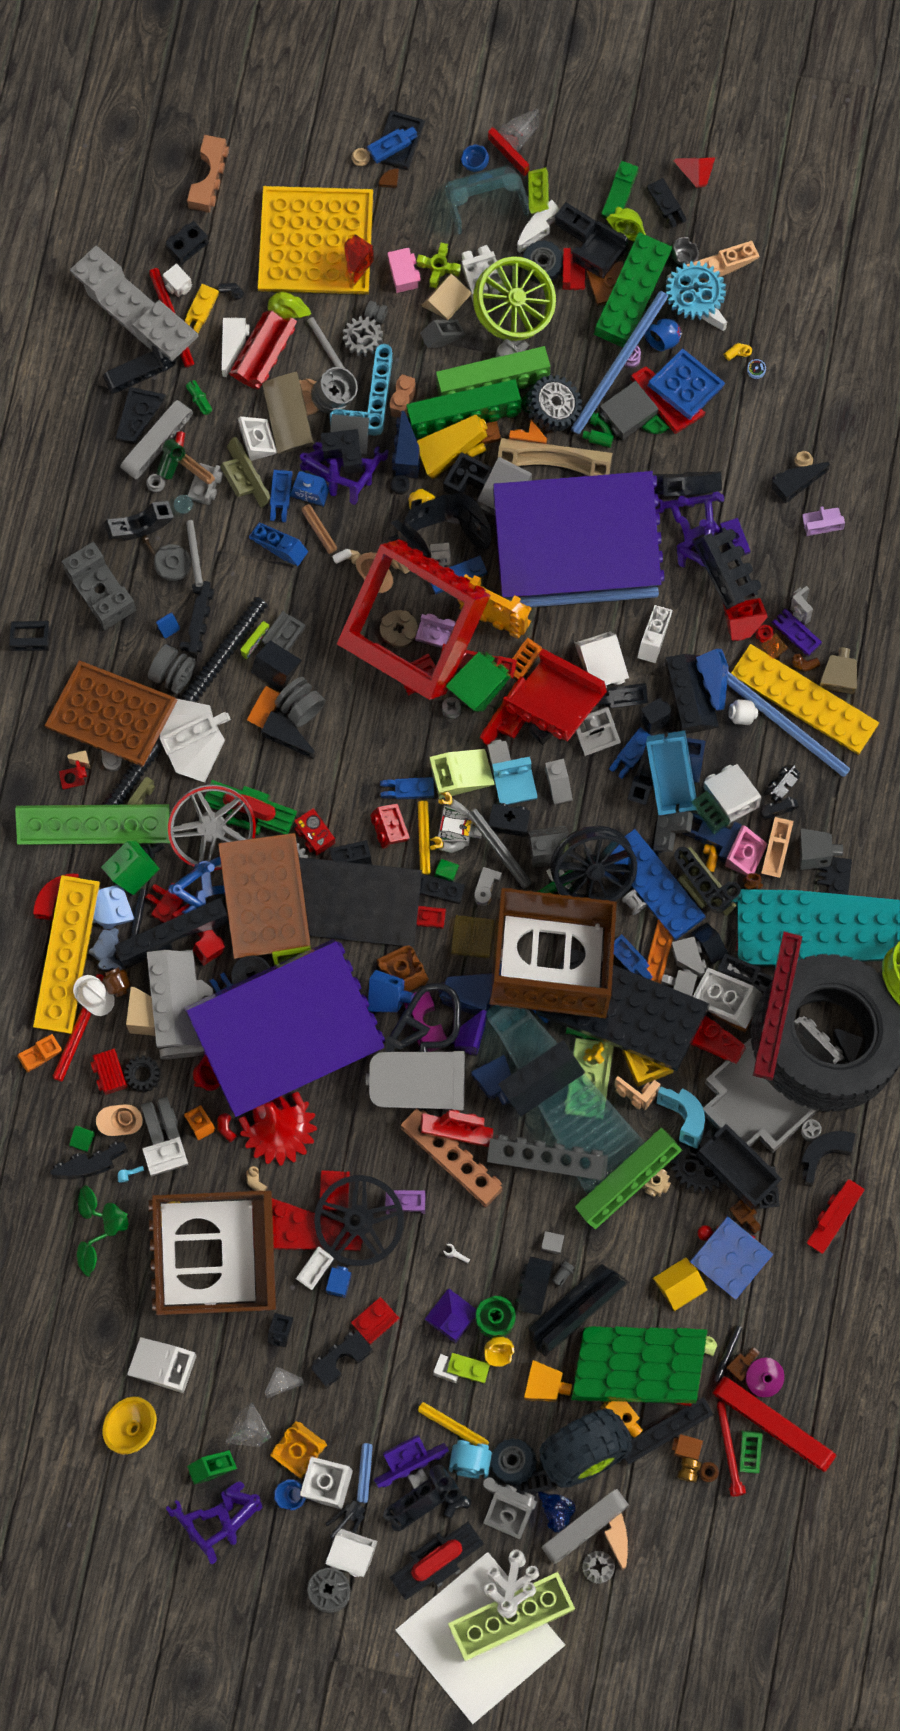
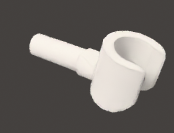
[443,1244,470,1264]

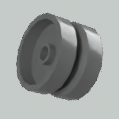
[141,1096,180,1145]

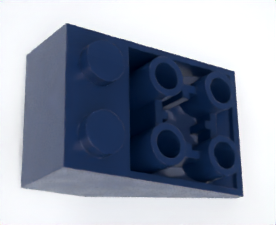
[392,411,420,479]

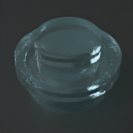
[174,495,193,514]

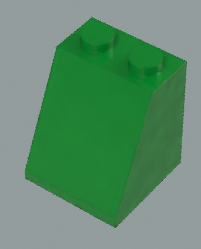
[446,652,511,711]

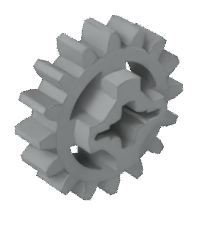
[343,316,383,357]

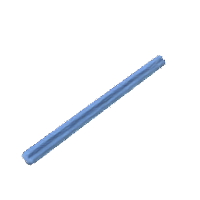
[571,291,668,434]
[505,586,659,607]
[727,671,850,777]

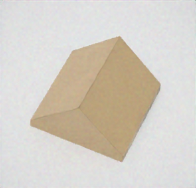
[422,274,472,320]

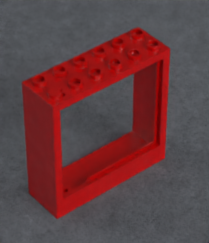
[337,540,491,700]

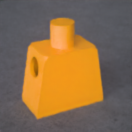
[524,1361,572,1402]
[600,1401,643,1438]

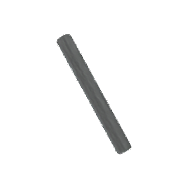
[467,808,532,889]

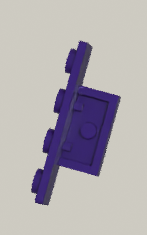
[374,1435,449,1488]

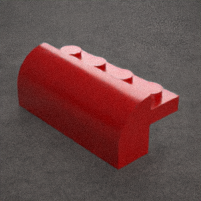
[229,311,297,389]

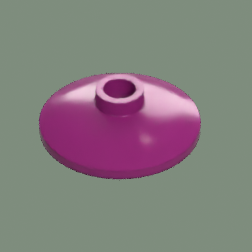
[746,1357,784,1397]

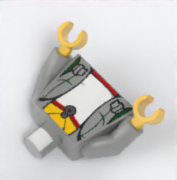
[430,792,482,853]

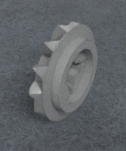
[583,1551,615,1583]

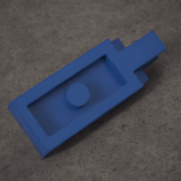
[367,127,417,164]
[614,934,653,979]

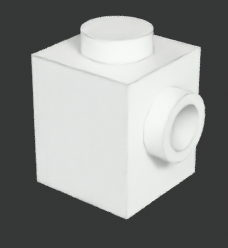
[163,263,192,297]

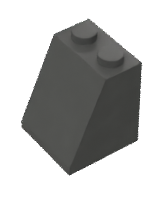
[527,825,571,868]

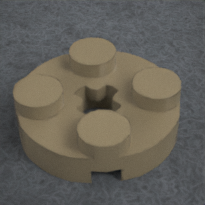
[380,610,418,648]

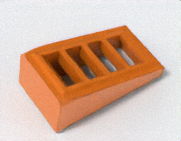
[512,638,543,680]

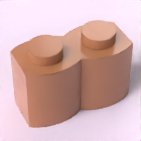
[390,375,416,418]

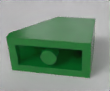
[187,1450,237,1485]

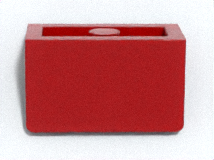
[563,248,585,290]

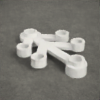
[484,1550,539,1618]

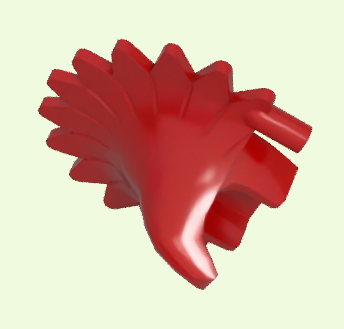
[238,1092,317,1166]

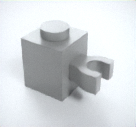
[661,969,697,996]

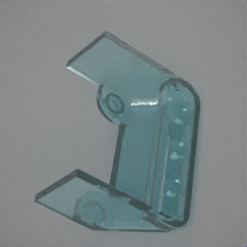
[445,166,529,235]

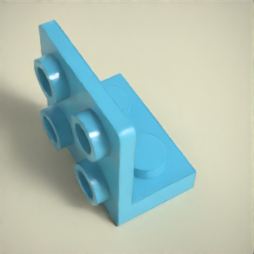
[492,757,537,805]

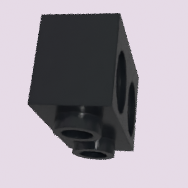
[555,202,596,243]
[165,220,209,265]

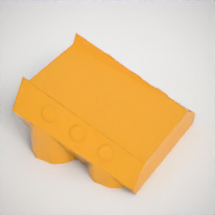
[270,1421,327,1479]

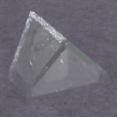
[225,1403,271,1447]

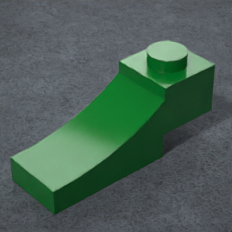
[601,161,638,219]

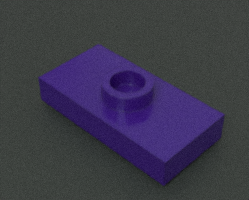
[720,518,751,556]

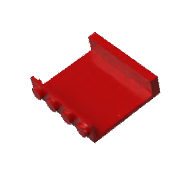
[503,649,607,742]

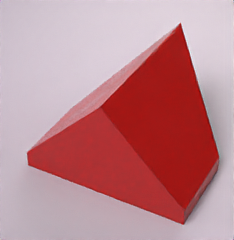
[674,157,716,188]

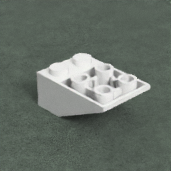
[127,1337,196,1394]

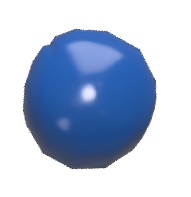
[461,145,489,172]
[274,1480,307,1510]

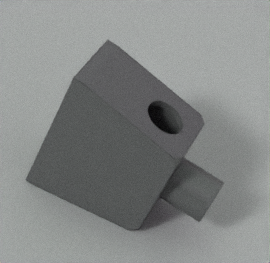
[799,829,843,870]

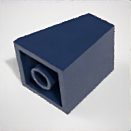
[439,973,492,1015]

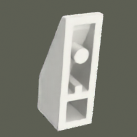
[222,318,250,377]

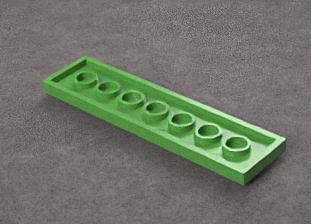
[15,804,170,844]

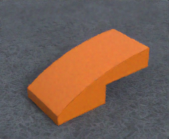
[247,686,280,728]
[17,1034,62,1073]

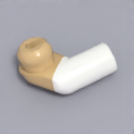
[333,549,361,564]

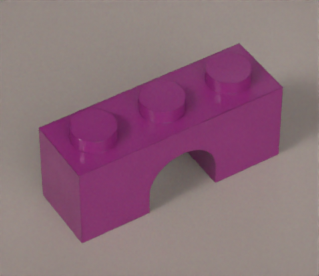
[404,991,446,1052]

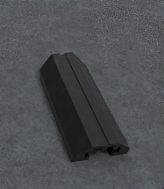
[529,1264,630,1357]

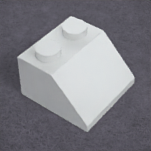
[300,1457,353,1509]

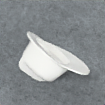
[73,975,115,1016]

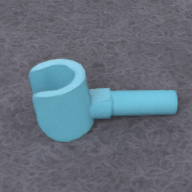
[117,1166,144,1183]

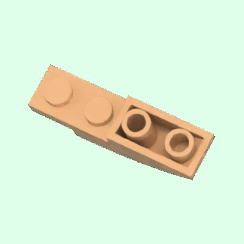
[686,241,759,282]

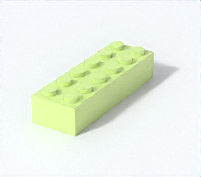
[448,1572,575,1662]

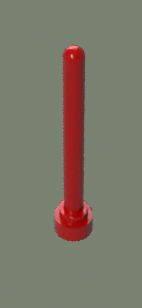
[717,1401,746,1497]

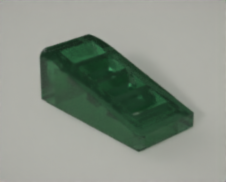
[692,791,731,835]

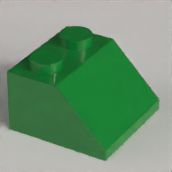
[101,841,160,895]

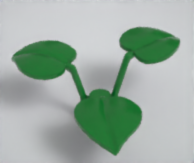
[77,1185,128,1277]

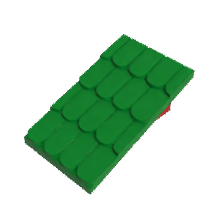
[571,1326,708,1406]

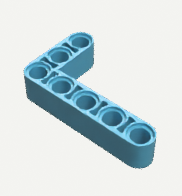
[330,344,393,436]

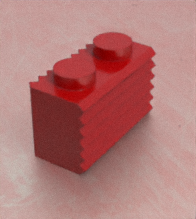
[91,1049,127,1095]

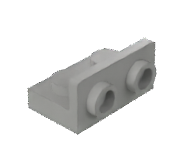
[188,463,223,505]

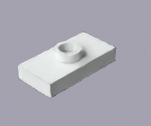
[296,1246,334,1290]

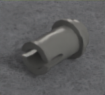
[551,1261,574,1287]

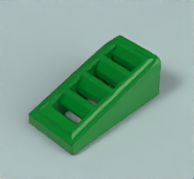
[739,1430,762,1473]

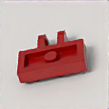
[145,883,189,923]

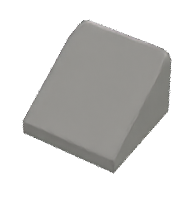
[541,1231,564,1255]

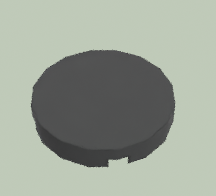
[154,544,191,581]

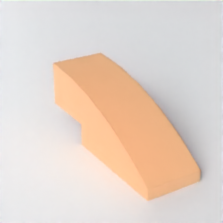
[762,817,794,878]
[604,1513,628,1570]

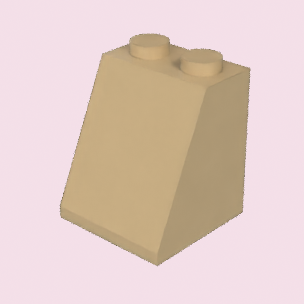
[126,987,156,1036]

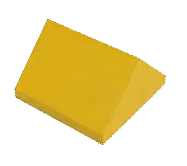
[653,1257,707,1312]

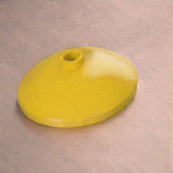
[103,1397,157,1454]

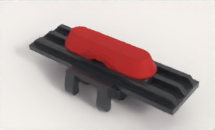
[389,1522,484,1601]

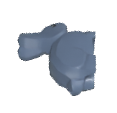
[88,928,125,970]

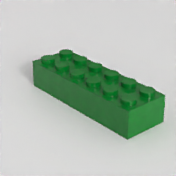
[593,232,672,348]
[406,379,521,438]

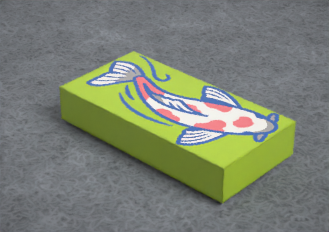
[241,621,269,659]

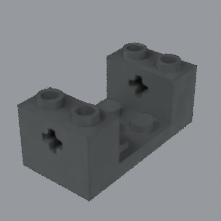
[62,541,136,630]

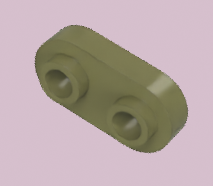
[127,777,155,805]

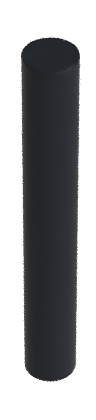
[130,889,147,938]
[713,1325,743,1383]

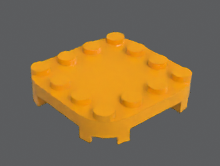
[458,574,531,639]

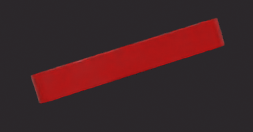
[712,1376,837,1472]

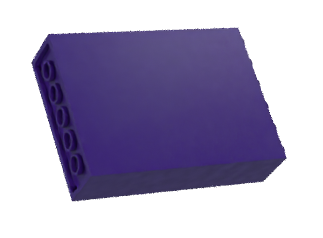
[493,471,664,598]
[184,939,385,1117]

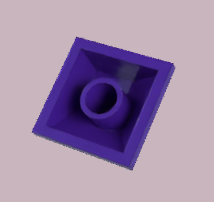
[452,1010,487,1056]
[425,1288,477,1344]

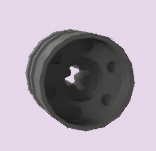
[311,367,358,414]
[148,644,196,694]
[275,677,325,728]
[308,1568,351,1614]

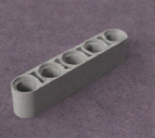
[121,400,193,479]
[542,1489,629,1565]

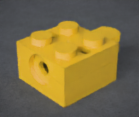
[622,1050,674,1087]

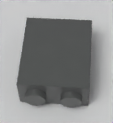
[599,381,658,441]

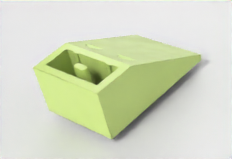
[429,749,495,799]

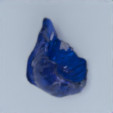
[538,1492,576,1533]

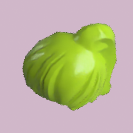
[267,292,311,319]

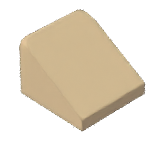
[68,751,91,769]

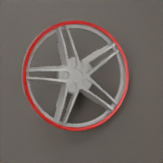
[167,785,256,870]

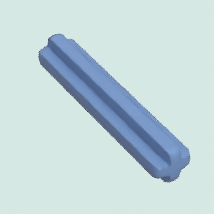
[357,1443,373,1503]

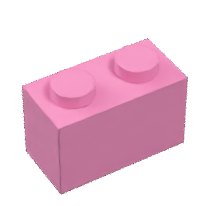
[388,248,421,293]

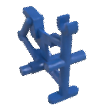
[168,842,225,914]

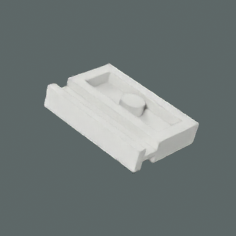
[143,1137,188,1176]

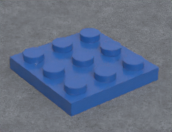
[647,349,725,420]
[690,1216,773,1300]

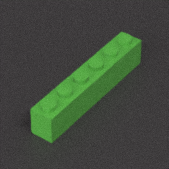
[575,1128,682,1230]

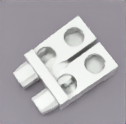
[462,245,506,302]

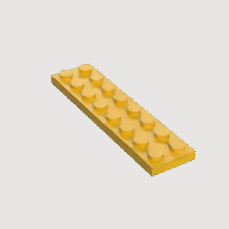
[731,644,879,755]
[33,875,100,1034]

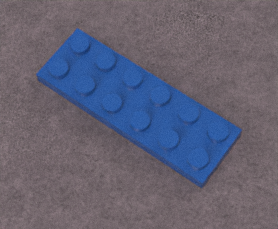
[609,829,706,940]

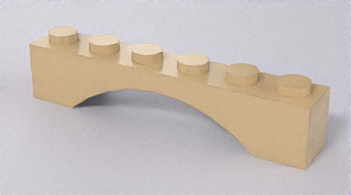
[498,438,612,476]

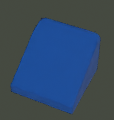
[156,613,180,638]

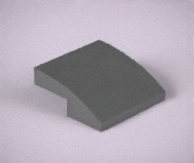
[330,414,370,454]

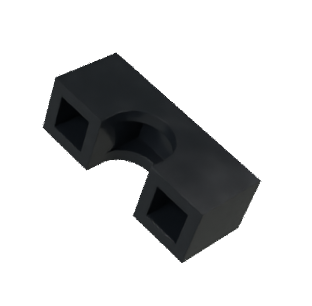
[311,1331,373,1389]

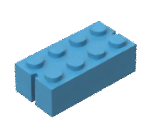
[646,731,697,815]

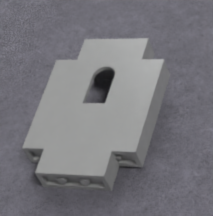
[703,1016,845,1153]

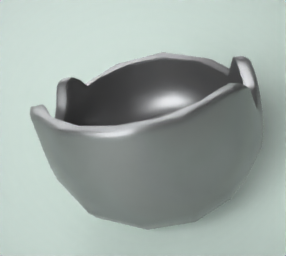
[671,237,699,266]

